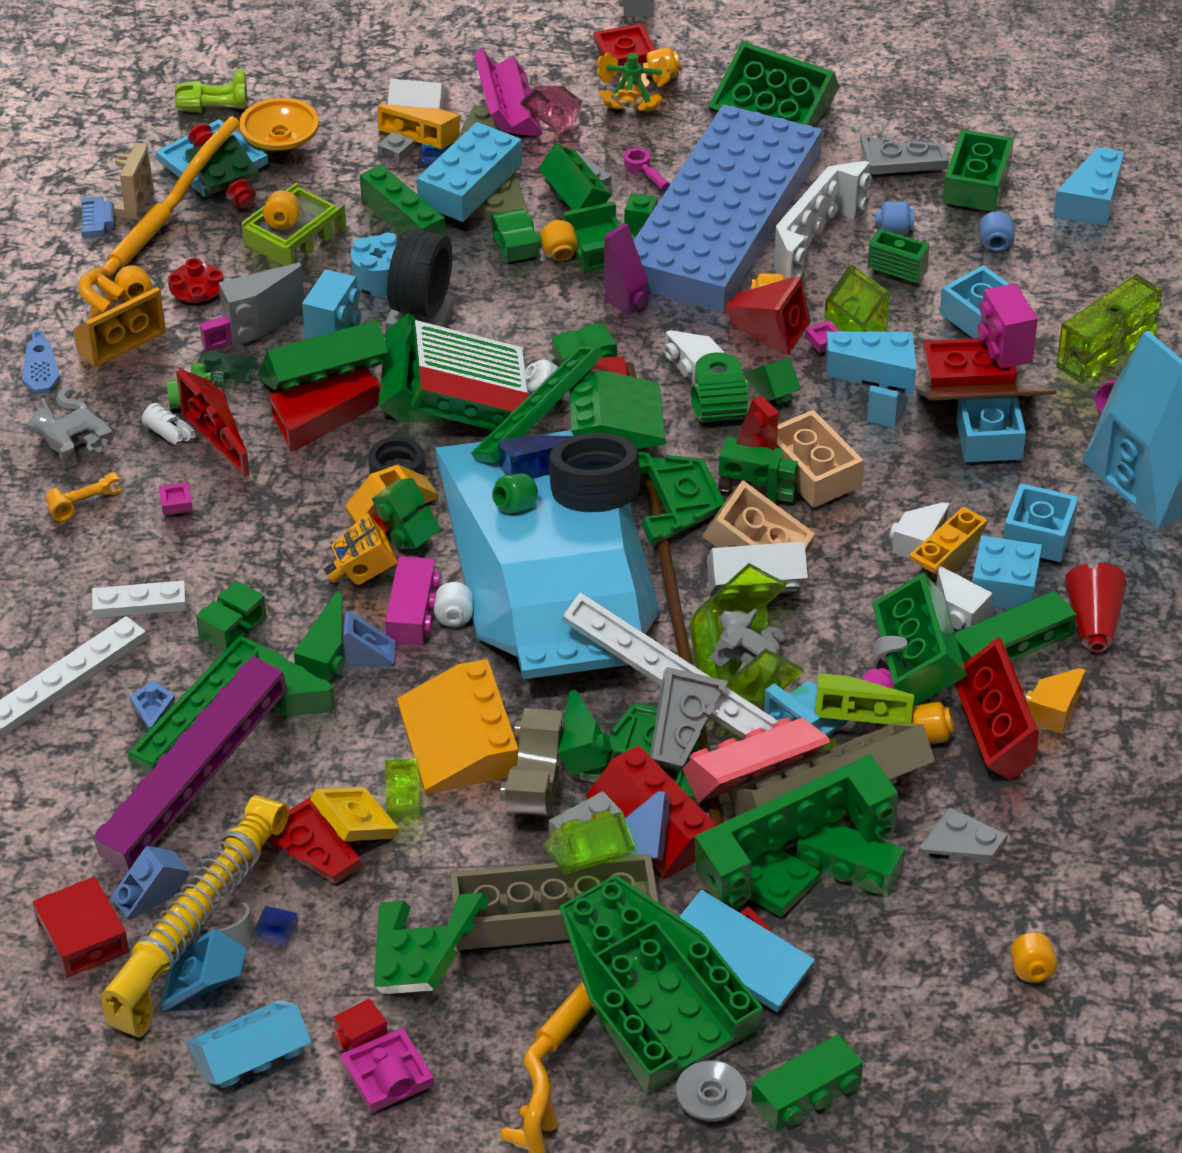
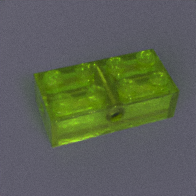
[1056,274,1163,384]

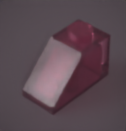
[520,86,583,134]

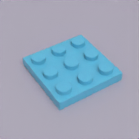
[155,119,268,197]

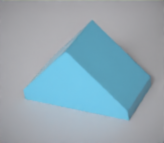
[867,385,908,428]

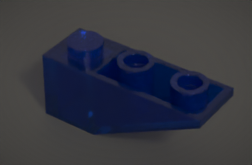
[498,435,573,479]

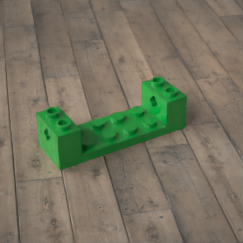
[695,754,898,908]

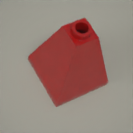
[726,276,811,355]

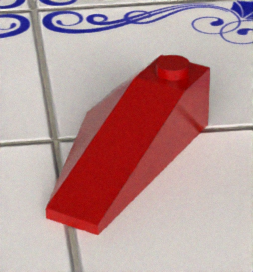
[176,369,250,477]

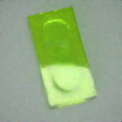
[385,758,420,817]

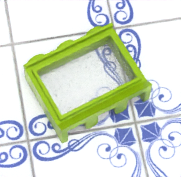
[241,183,347,266]

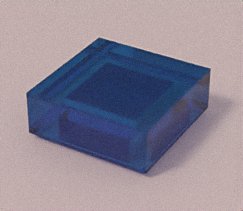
[417,145,448,169]

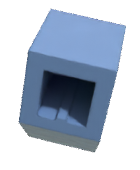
[111,845,191,919]

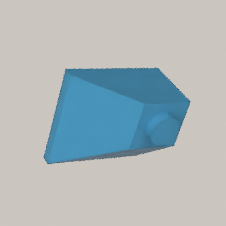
[159,928,246,1012]

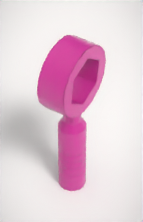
[624,148,670,192]

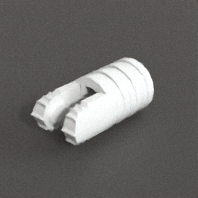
[142,403,196,445]

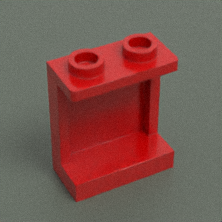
[32,876,129,978]

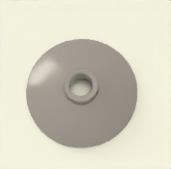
[676,1061,747,1121]

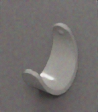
[873,636,908,671]
[195,902,254,947]

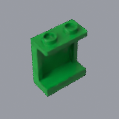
[563,202,635,273]

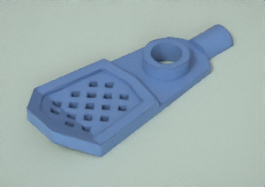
[22,330,60,394]

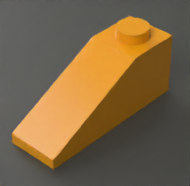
[378,104,460,149]

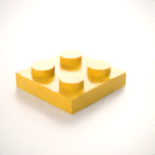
[310,787,399,841]

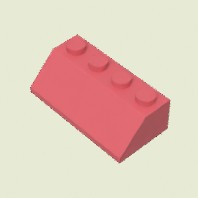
[682,717,830,803]

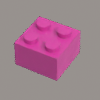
[977,283,1038,369]

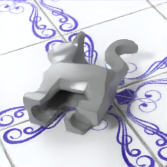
[27,386,113,469]
[710,608,785,683]

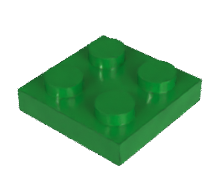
[750,848,820,917]

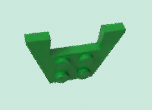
[638,452,724,545]
[579,703,702,805]
[374,892,490,994]

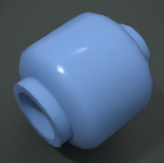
[875,201,914,237]
[979,211,1015,252]

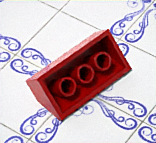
[954,637,1039,781]
[586,745,717,880]

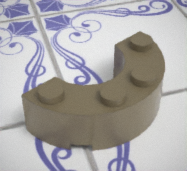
[500,708,562,817]

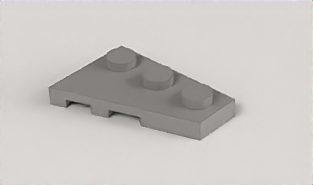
[860,134,949,175]
[650,667,728,769]

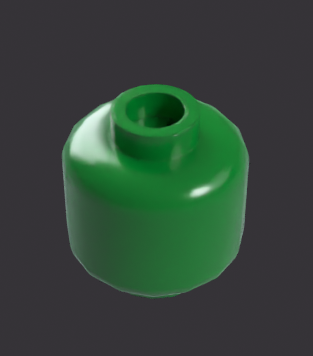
[492,473,538,514]

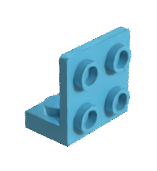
[764,681,850,736]

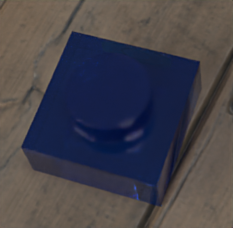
[254,906,298,947]

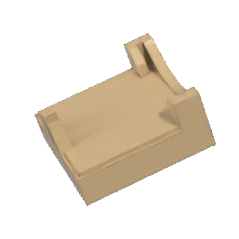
[113,143,153,220]

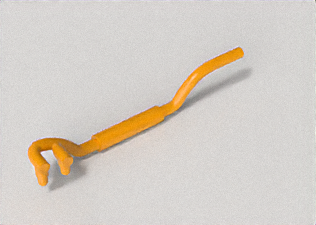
[78,116,240,320]
[500,981,593,1153]

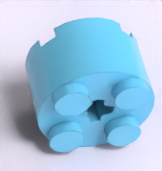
[351,233,398,297]

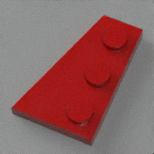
[738,396,779,451]
[266,797,363,884]

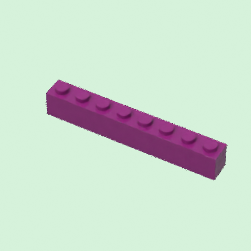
[93,656,288,872]

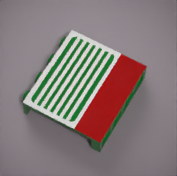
[405,320,528,430]

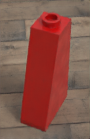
[269,367,380,452]

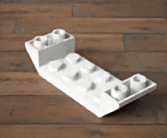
[774,161,871,282]

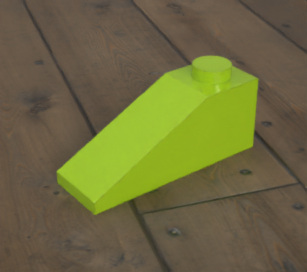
[814,673,914,725]

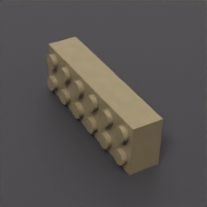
[727,723,935,816]
[450,854,659,950]

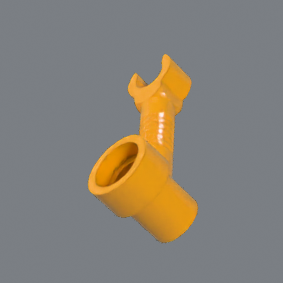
[45,472,123,522]

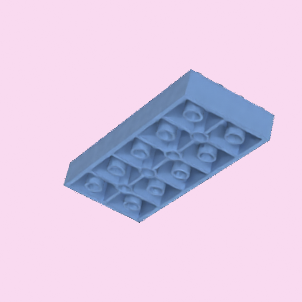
[634,104,822,313]

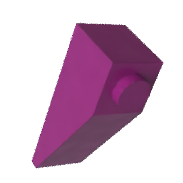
[604,223,648,315]

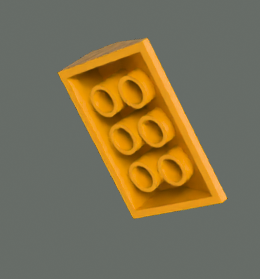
[397,659,519,794]

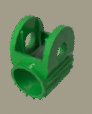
[690,352,748,423]

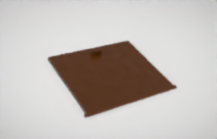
[916,382,1057,400]

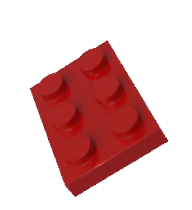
[923,338,1017,387]

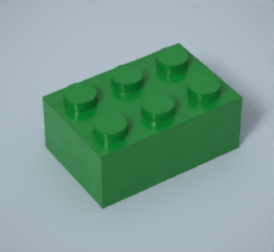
[943,129,1014,212]

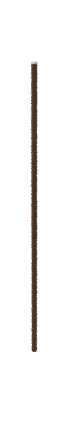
[626,362,724,825]

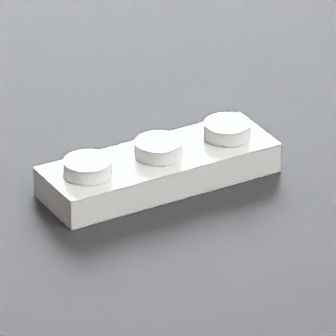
[92,580,186,618]

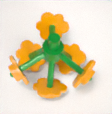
[597,52,671,112]

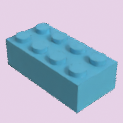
[417,122,522,222]

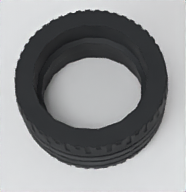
[387,229,453,318]
[549,433,640,513]

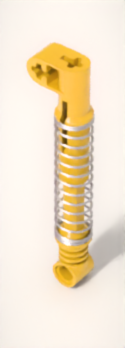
[101,795,289,1037]

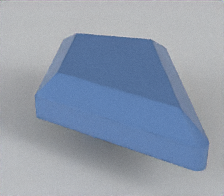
[130,680,175,730]

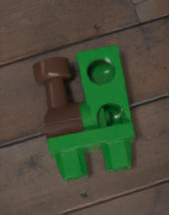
[718,436,798,504]

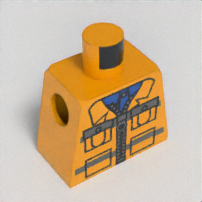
[324,513,398,585]

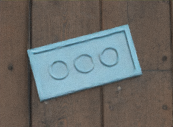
[679,889,815,1012]

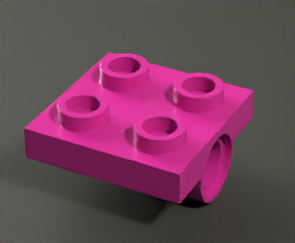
[340,1028,434,1113]

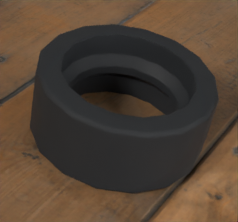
[368,436,425,476]

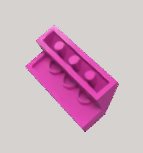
[474,48,543,137]

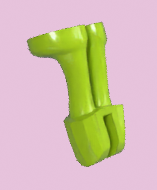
[175,68,248,113]

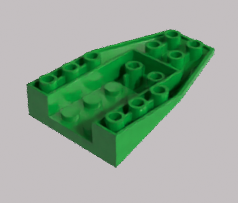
[559,875,763,1096]

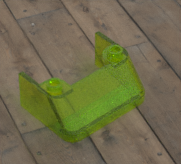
[690,563,804,704]

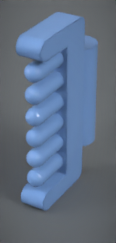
[81,196,114,238]

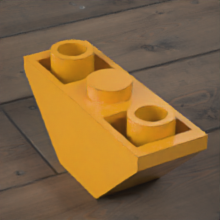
[345,464,439,523]
[909,506,988,574]

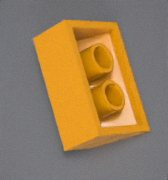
[73,287,166,368]

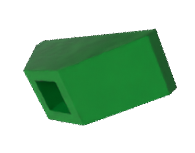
[258,645,335,716]

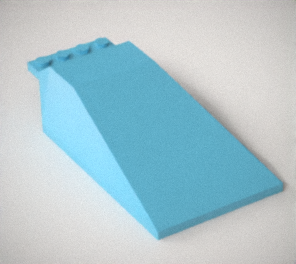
[435,430,659,679]

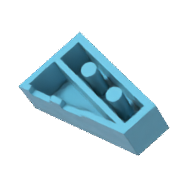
[1053,147,1124,226]
[825,331,916,395]

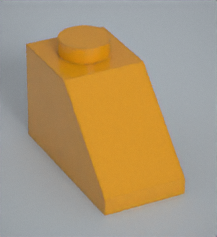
[1026,668,1086,734]

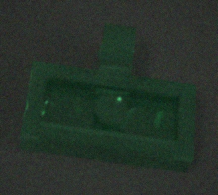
[196,350,258,391]

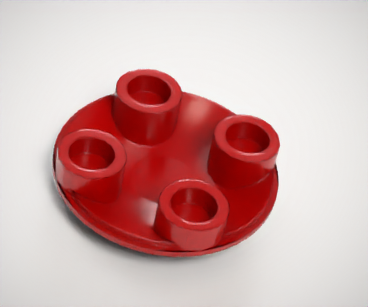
[168,258,224,302]

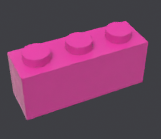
[385,556,441,646]

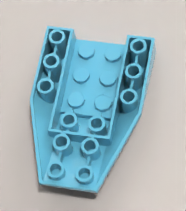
[1082,331,1182,529]

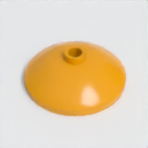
[239,98,319,151]

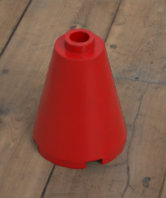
[1065,563,1127,652]

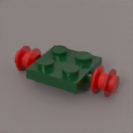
[185,124,258,209]

